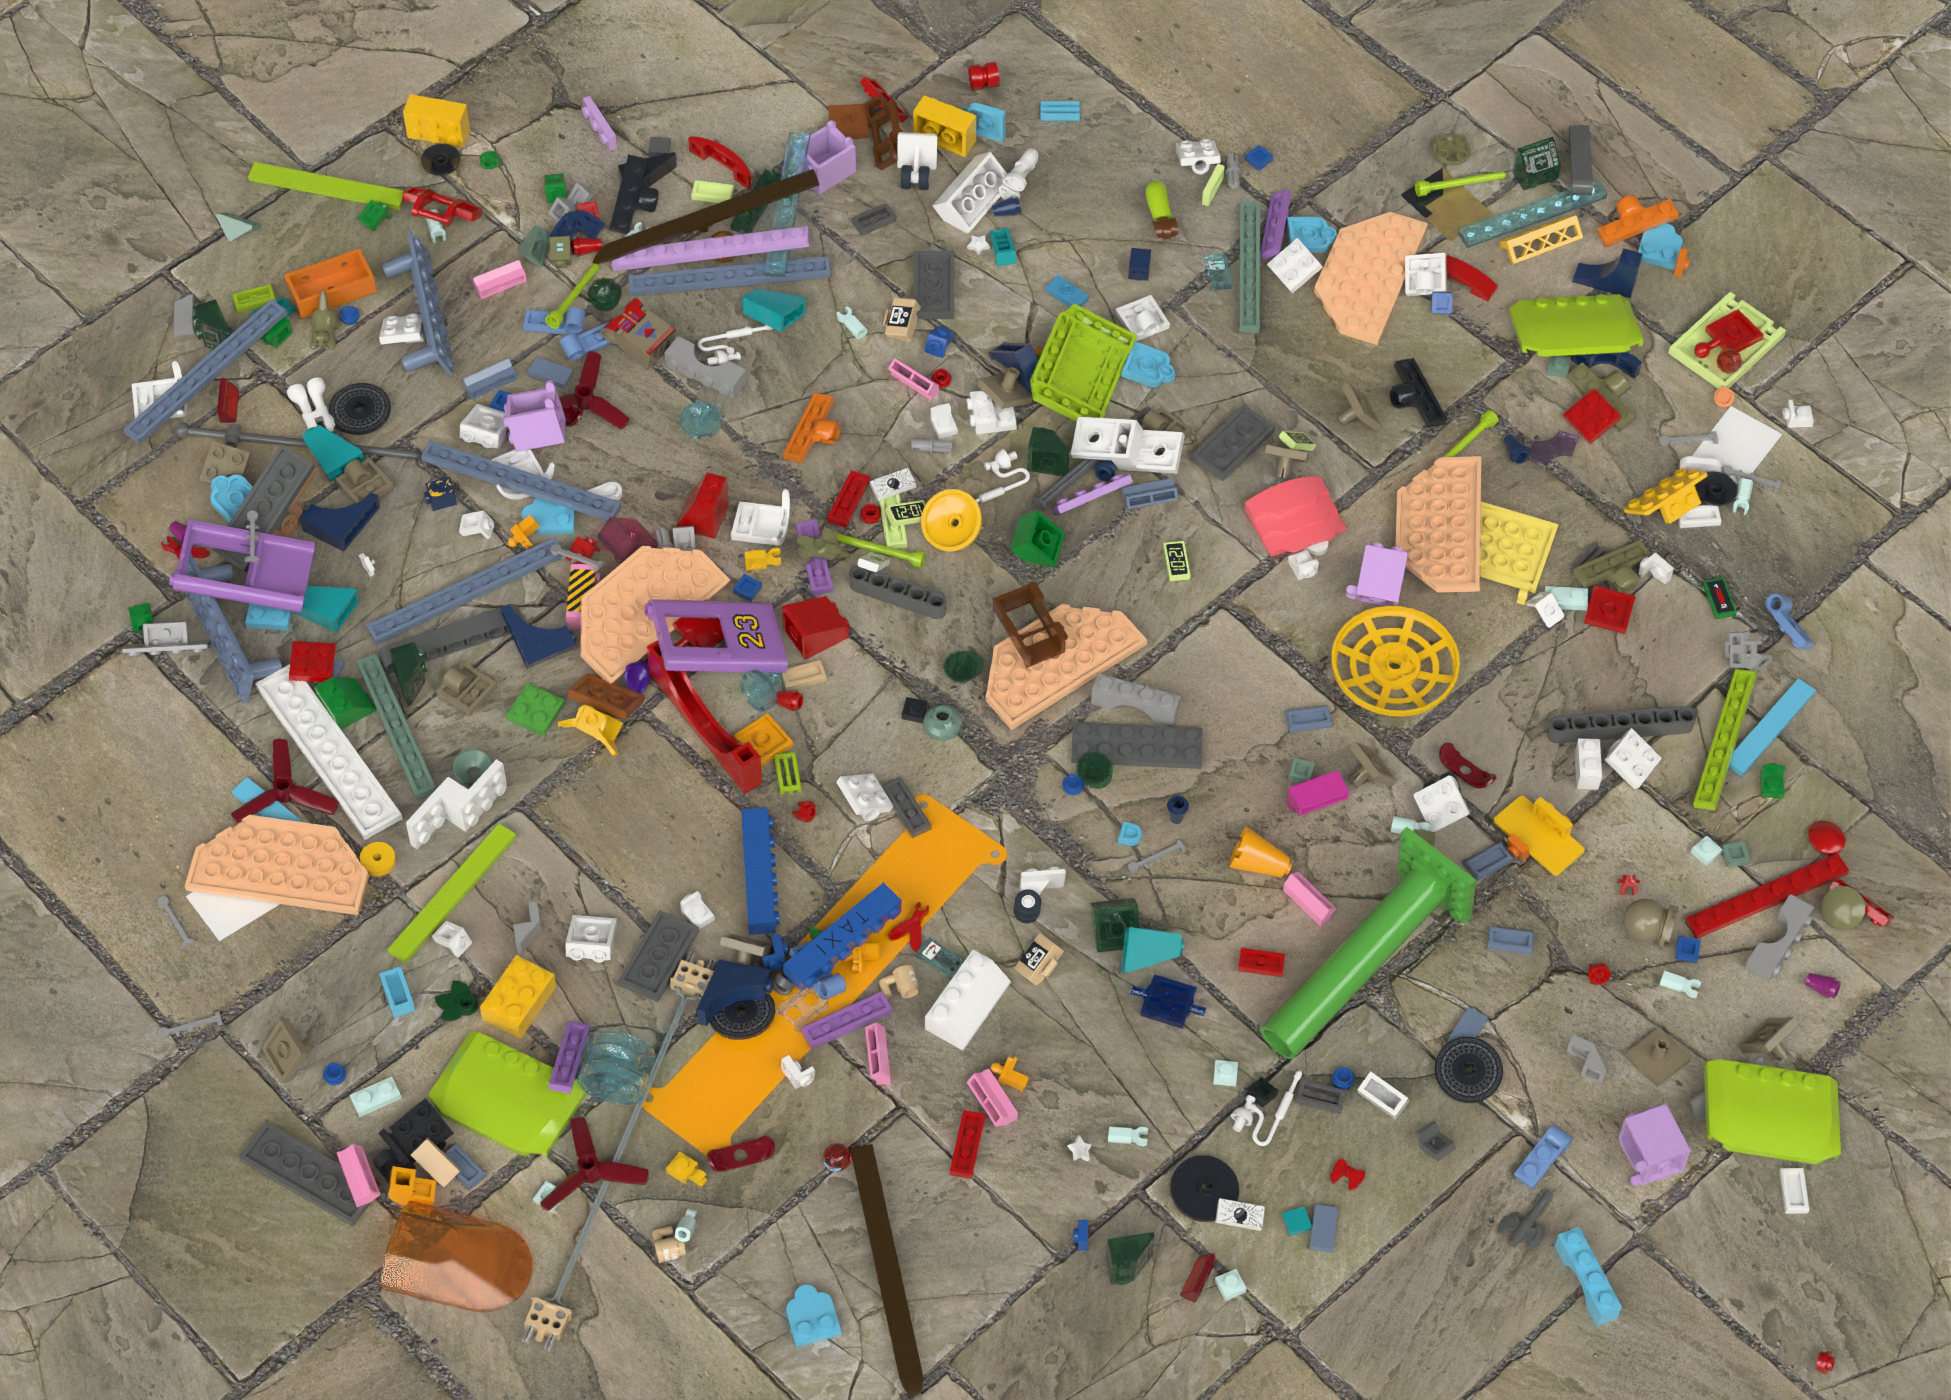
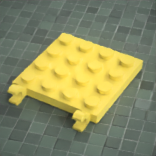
[1480,501,1559,605]

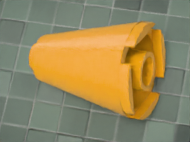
[1229,827,1293,878]

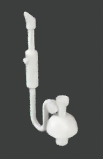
[698,325,773,366]
[975,449,1030,503]
[1231,1068,1302,1146]

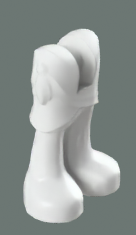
[999,148,1038,200]
[287,377,335,432]

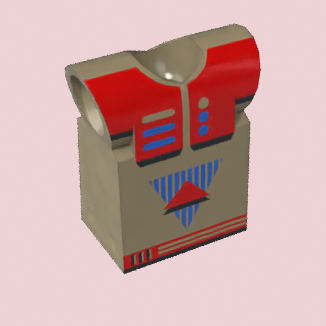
[600,298,676,370]

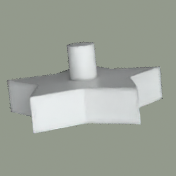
[967,235,990,255]
[359,553,375,577]
[1067,1135,1091,1161]

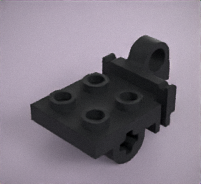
[373,1098,454,1183]

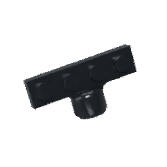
[609,154,659,234]
[1390,358,1448,428]

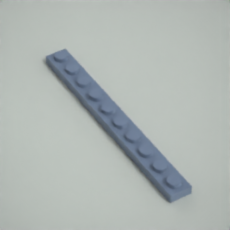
[628,257,831,296]
[123,299,287,445]
[421,440,621,522]
[366,537,563,645]

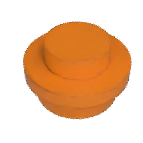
[1714,387,1735,408]

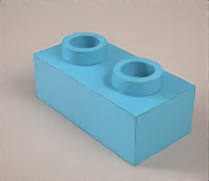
[379,966,415,1018]

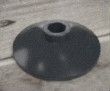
[421,144,461,175]
[1695,472,1737,506]

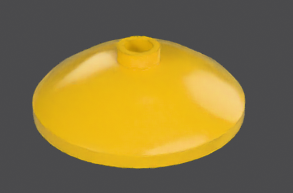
[921,489,982,552]

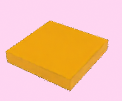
[733,713,794,766]

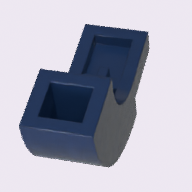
[1571,347,1642,379]

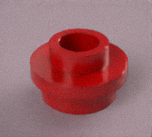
[931,369,951,388]
[860,504,881,524]
[1816,1351,1835,1375]

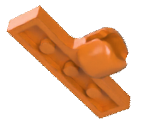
[1597,195,1679,247]
[783,393,840,463]

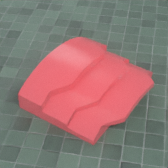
[1244,476,1347,557]

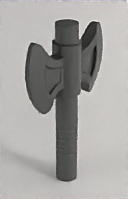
[1498,1190,1553,1251]

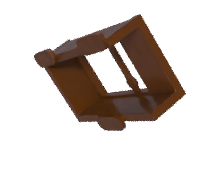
[993,582,1068,668]

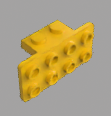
[1623,468,1708,524]
[1493,796,1585,876]

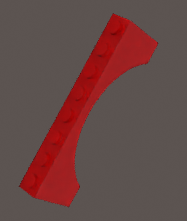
[647,640,763,795]

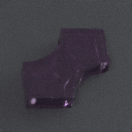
[1527,431,1579,466]

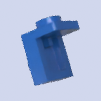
[925,326,955,358]
[762,934,789,972]

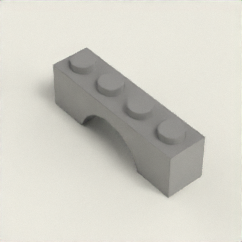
[664,336,747,398]
[1091,673,1181,726]
[1745,894,1814,982]

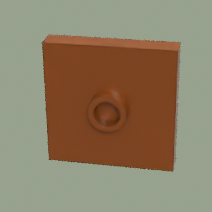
[828,104,869,139]

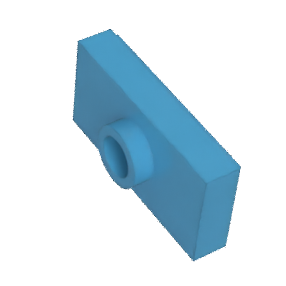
[1045,275,1089,307]

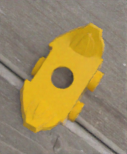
[558,705,623,756]

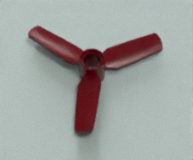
[559,351,629,430]
[231,738,338,823]
[540,1118,649,1211]

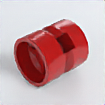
[968,62,1000,91]

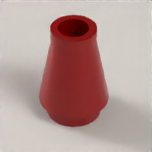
[571,237,602,257]
[770,690,803,711]

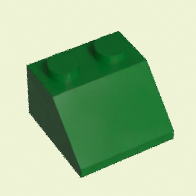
[1010,510,1065,567]
[314,677,376,729]

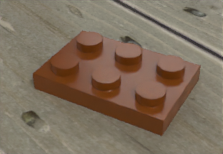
[568,673,645,720]

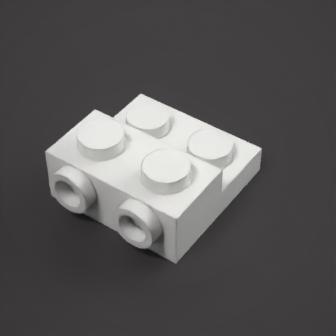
[966,391,1017,434]
[459,404,509,449]
[566,915,617,962]

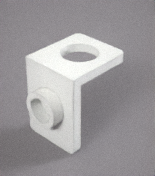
[1525,592,1564,627]

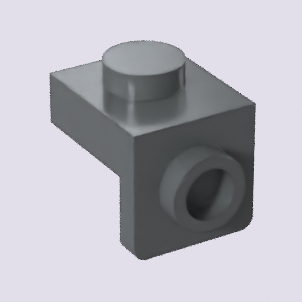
[1417,1121,1455,1161]

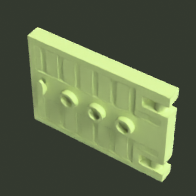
[1668,292,1786,389]

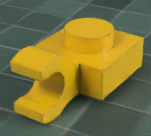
[744,548,781,570]
[666,1151,708,1187]

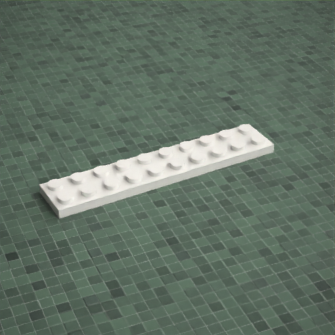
[255,664,403,840]

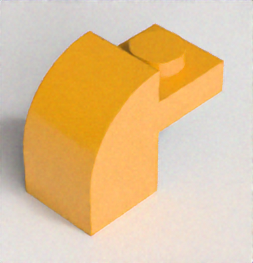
[388,1166,436,1206]

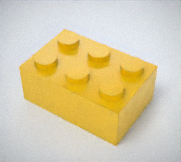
[403,94,470,148]
[913,95,976,157]
[480,955,556,1039]

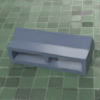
[461,358,517,400]
[1122,478,1178,509]

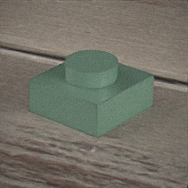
[1547,356,1570,378]
[1288,758,1315,783]
[1722,841,1750,867]

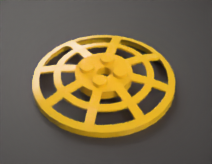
[1331,606,1460,717]

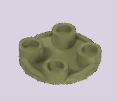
[1432,133,1471,165]
[1821,886,1867,930]

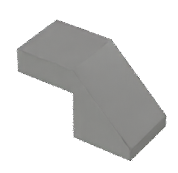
[548,182,594,222]
[673,525,696,551]
[513,901,542,954]
[1566,1035,1607,1084]

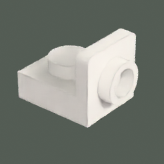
[1783,400,1814,428]
[930,403,958,439]
[459,510,494,539]
[1288,550,1319,580]
[1638,552,1674,584]
[680,891,715,930]
[432,921,472,957]
[781,1055,815,1090]

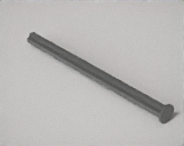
[1033,406,1153,511]

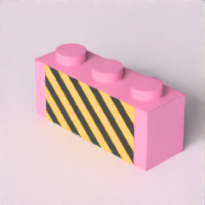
[566,564,601,629]

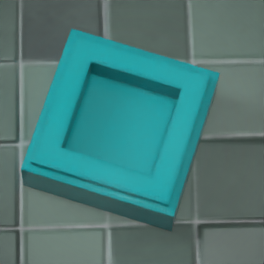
[1282,1206,1312,1236]

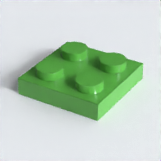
[506,683,565,736]

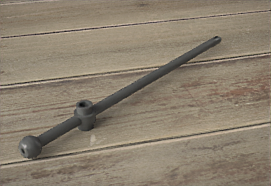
[175,422,421,460]

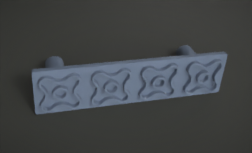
[382,231,455,377]
[186,553,282,703]

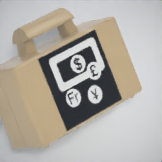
[882,298,921,342]
[1014,933,1064,985]

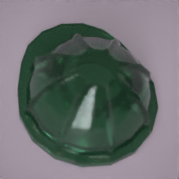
[588,277,622,311]
[943,651,985,683]
[1076,752,1113,789]

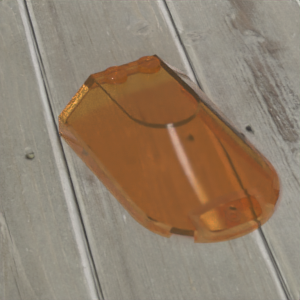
[380,1201,533,1312]

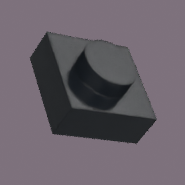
[902,697,927,723]
[1245,1078,1278,1107]

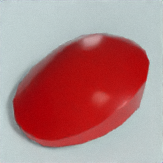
[1808,821,1846,857]

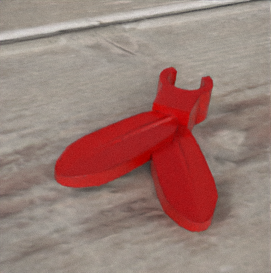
[161,536,210,560]
[888,902,929,952]

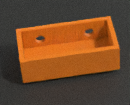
[284,248,377,319]

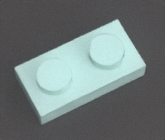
[1544,586,1588,611]
[350,1077,402,1117]

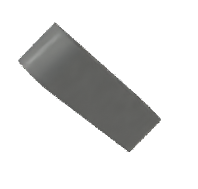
[1569,125,1593,195]
[849,565,946,619]

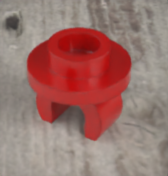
[792,801,816,823]
[1618,875,1640,895]
[1588,963,1611,985]

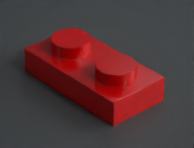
[1238,948,1285,977]

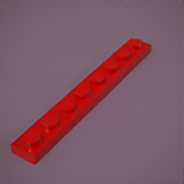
[1685,853,1849,939]

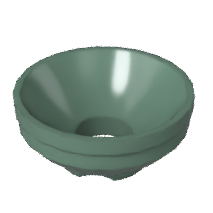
[923,704,962,741]
[453,749,492,786]

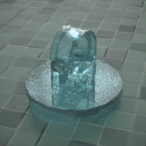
[680,399,721,440]
[740,669,782,712]

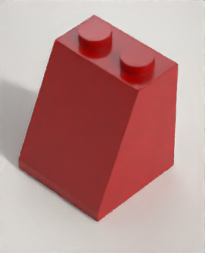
[676,472,729,539]
[782,596,850,660]

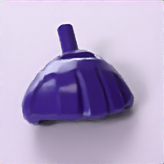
[624,658,650,694]

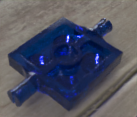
[1131,974,1207,1029]

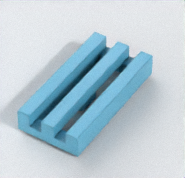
[1040,101,1080,121]

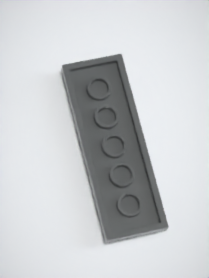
[1071,722,1202,769]
[239,1122,380,1226]

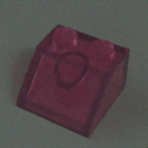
[597,517,658,563]

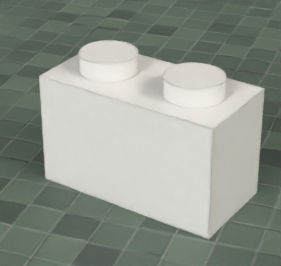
[1575,739,1602,790]
[1357,1071,1409,1120]

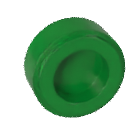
[479,151,500,169]

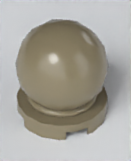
[1623,898,1679,949]

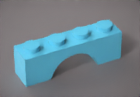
[1554,1227,1622,1326]

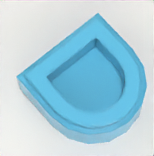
[1117,821,1142,846]

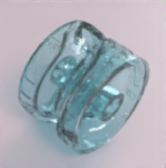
[577,1031,656,1105]

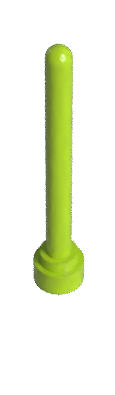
[1415,171,1507,197]
[545,263,599,329]
[1443,410,1499,457]
[838,533,926,569]

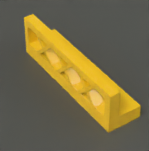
[1499,215,1583,264]

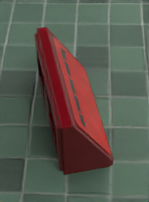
[217,378,239,423]
[1180,1253,1216,1303]

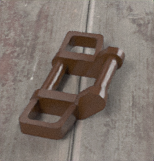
[865,95,903,170]

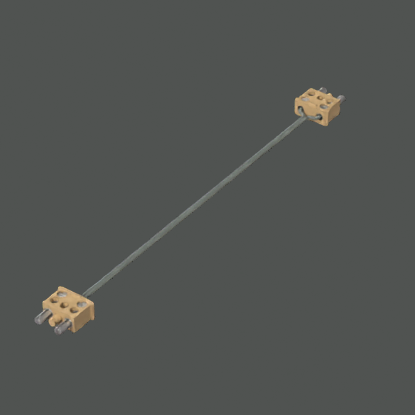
[521,951,717,1351]

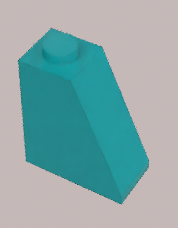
[742,288,806,332]
[302,425,365,482]
[294,586,360,633]
[1120,927,1184,974]

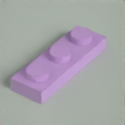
[581,96,617,151]

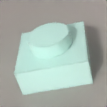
[1691,836,1723,867]
[1213,1060,1238,1086]
[1215,1269,1247,1301]

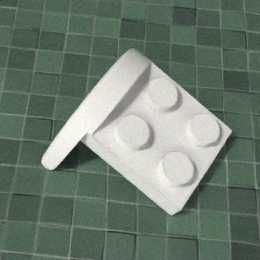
[132,361,187,419]
[491,449,555,500]
[731,489,790,546]

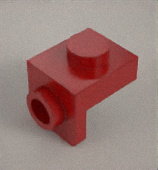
[566,536,601,564]

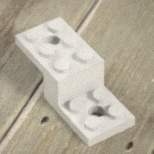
[1070,417,1185,474]
[406,759,507,849]

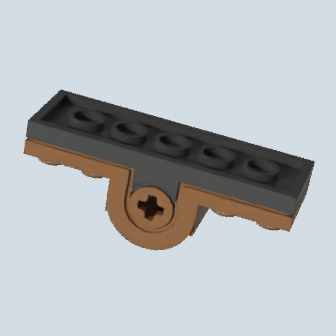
[212,444,319,573]

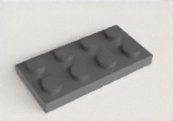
[914,251,954,319]
[1191,405,1275,481]
[618,910,699,1002]

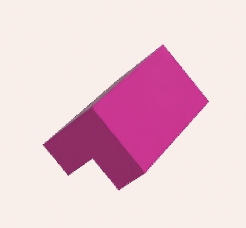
[1286,770,1349,816]

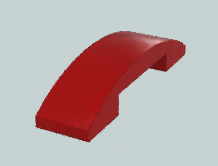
[688,136,751,189]
[1427,252,1498,302]

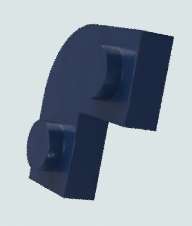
[550,210,605,241]

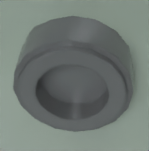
[774,971,795,995]

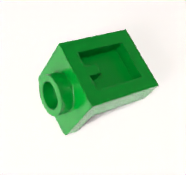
[544,173,566,203]
[357,199,393,231]
[261,317,293,348]
[128,603,154,632]
[1760,763,1785,799]

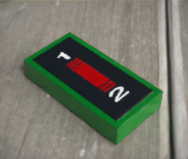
[1703,578,1737,619]

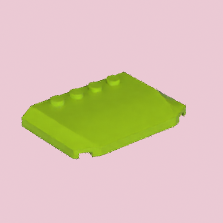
[1509,294,1643,357]
[1030,304,1137,422]
[428,1031,588,1156]
[1704,1059,1841,1165]

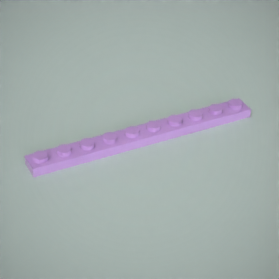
[612,226,809,271]

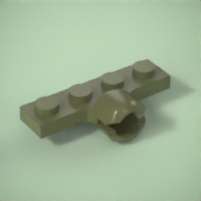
[1567,362,1636,432]
[1573,540,1652,593]

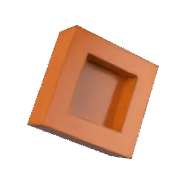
[1673,248,1690,277]
[1507,833,1529,861]

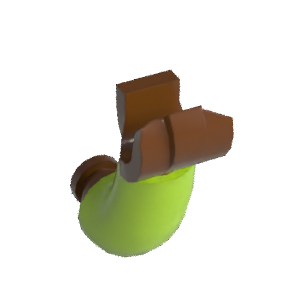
[1145,180,1178,239]

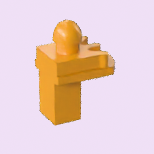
[507,515,540,550]
[844,943,879,974]
[990,1056,1029,1092]

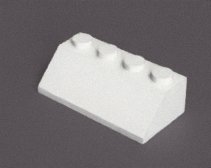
[932,152,1007,233]
[925,950,1011,1050]

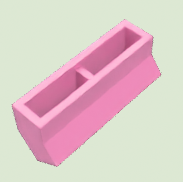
[471,260,527,299]
[888,358,939,400]
[1283,872,1336,927]
[865,1022,891,1085]
[967,1068,1018,1127]
[337,1144,381,1207]

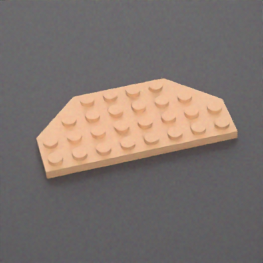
[1314,212,1428,345]
[1396,456,1482,592]
[580,546,730,684]
[986,604,1147,730]
[185,815,369,915]

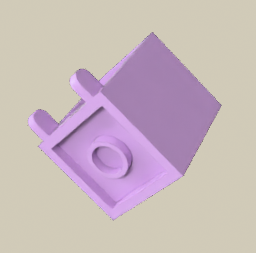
[793,120,856,195]
[503,380,566,452]
[1346,543,1408,606]
[1618,1104,1691,1186]

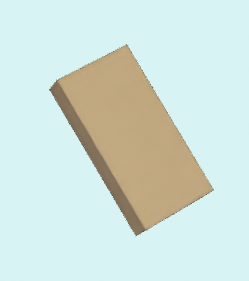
[780,660,827,691]
[411,1138,461,1187]

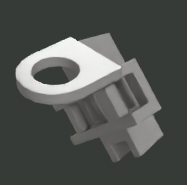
[1725,631,1773,671]

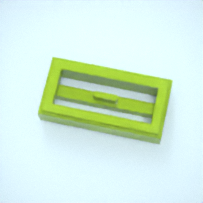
[232,284,276,313]
[774,752,802,795]

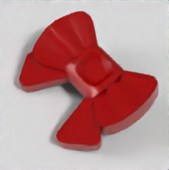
[1330,1158,1365,1191]

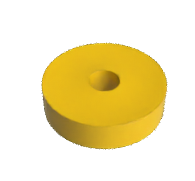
[360,842,396,877]

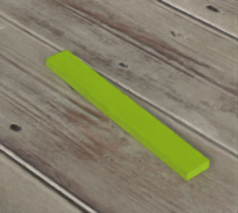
[248,162,404,210]
[1693,669,1757,811]
[387,824,517,964]

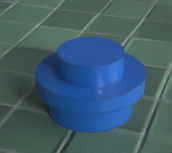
[339,306,360,325]
[1062,774,1084,796]
[323,1063,346,1085]
[1332,1067,1355,1090]

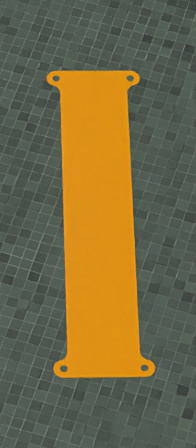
[636,794,1007,1156]

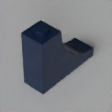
[1573,248,1643,299]
[988,343,1039,394]
[300,492,380,552]
[500,604,576,669]
[696,960,774,1026]

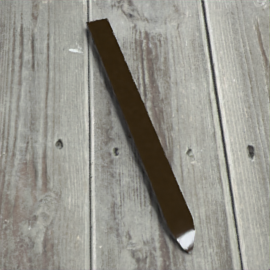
[593,169,820,264]
[850,1144,923,1400]

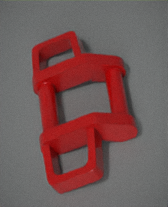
[402,187,482,227]

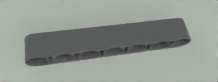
[379,604,524,673]
[1547,706,1697,743]

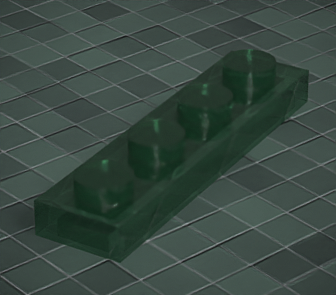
[731,169,783,234]

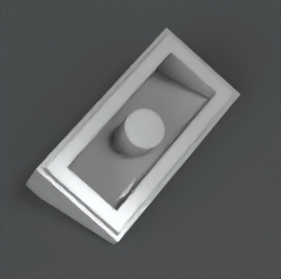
[174,294,195,336]

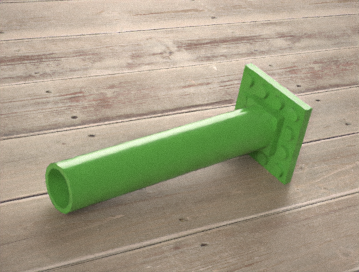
[1260,827,1476,1059]

